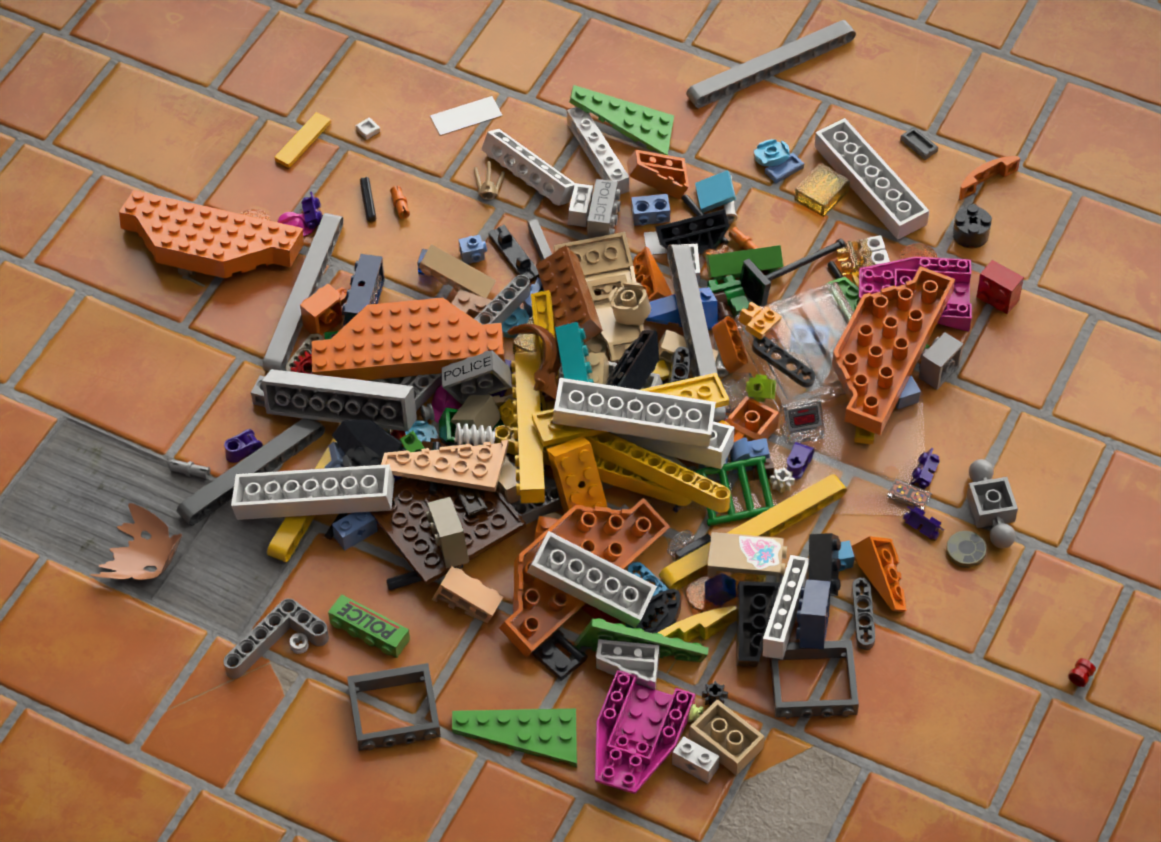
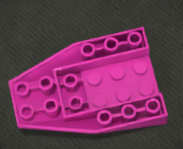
[859,257,972,332]
[595,670,695,794]

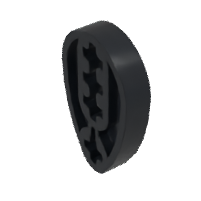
[635,589,682,634]

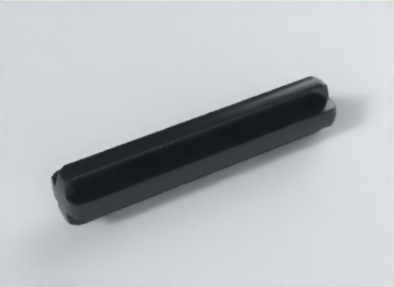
[360,177,376,222]

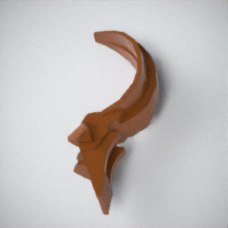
[507,324,561,402]

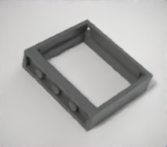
[770,640,859,719]
[347,663,441,751]

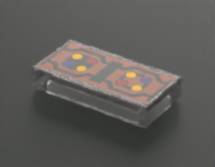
[888,479,932,511]

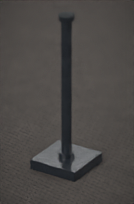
[740,239,846,309]

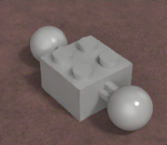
[967,459,1018,549]

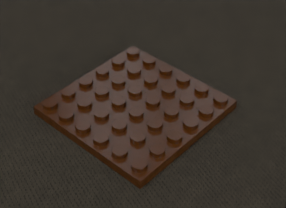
[370,477,526,586]

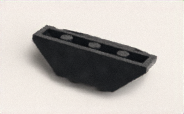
[655,209,730,254]
[606,330,659,390]
[332,420,404,466]

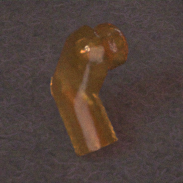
[702,244,729,260]

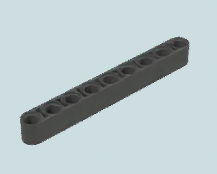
[176,418,325,526]

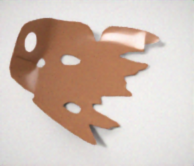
[90,503,182,580]

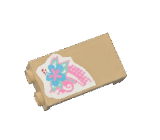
[708,532,787,582]

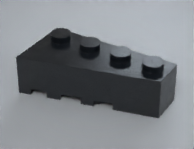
[736,581,780,667]

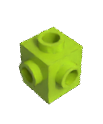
[746,374,776,402]

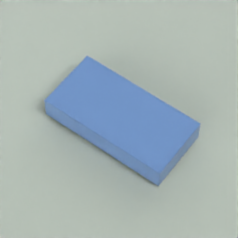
[765,153,804,184]

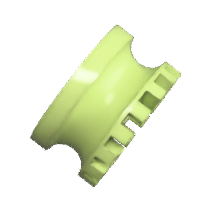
[688,704,704,722]

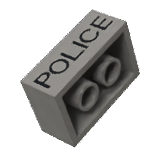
[587,179,621,239]
[441,350,512,404]

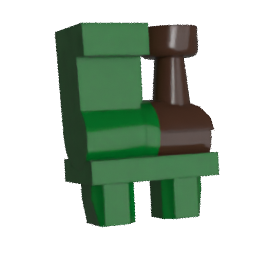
[707,275,750,322]

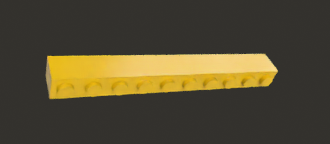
[511,352,545,503]

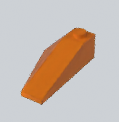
[633,247,672,302]
[851,536,907,612]

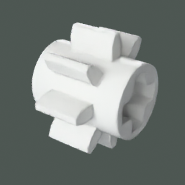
[770,468,795,493]

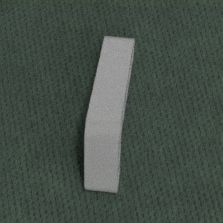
[223,599,329,679]

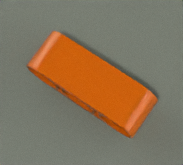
[712,316,748,373]

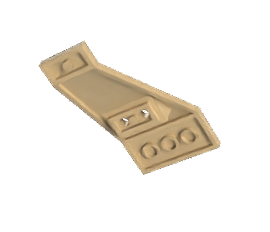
[553,232,644,362]

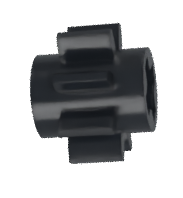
[702,681,728,706]

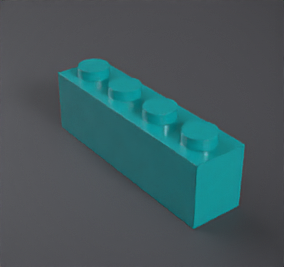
[555,322,594,383]

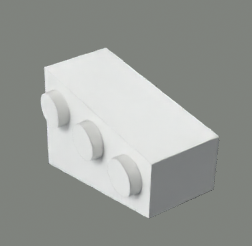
[596,639,659,690]

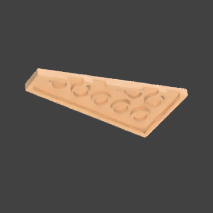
[381,440,509,492]

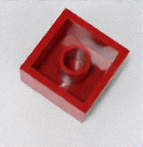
[976,260,1024,314]

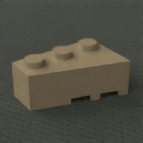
[426,497,469,568]

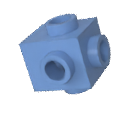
[458,235,487,264]

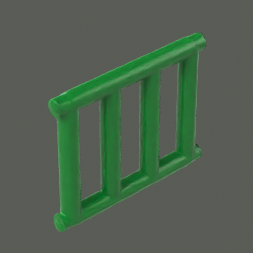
[695,456,776,526]

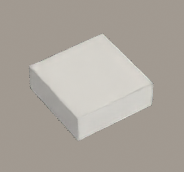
[355,117,380,140]

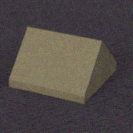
[450,395,501,431]

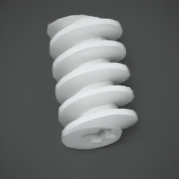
[454,423,495,446]

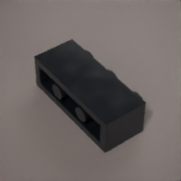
[809,533,841,596]

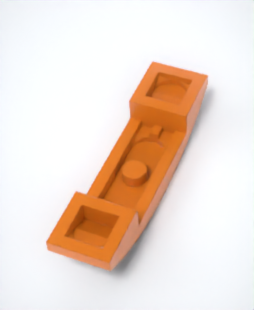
[959,156,1020,200]

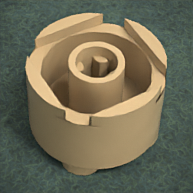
[609,282,651,326]

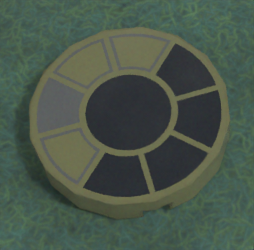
[946,531,986,568]

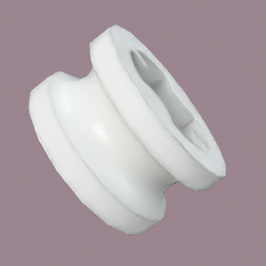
[290,633,309,654]

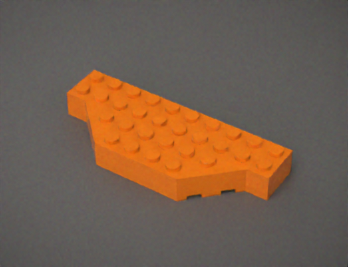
[119,190,304,278]
[832,266,955,435]
[312,298,505,381]
[499,498,670,658]

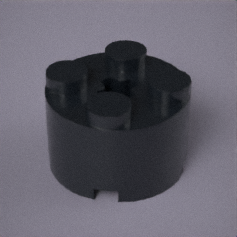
[953,204,992,248]

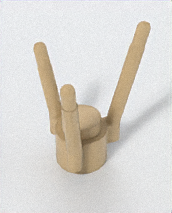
[474,161,505,200]

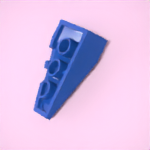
[646,287,718,330]

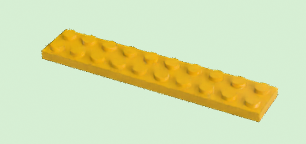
[532,373,729,447]

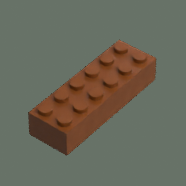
[536,245,603,343]

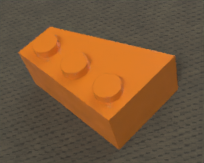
[627,150,689,200]

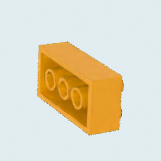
[546,436,608,514]

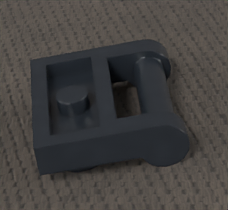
[533,630,588,681]

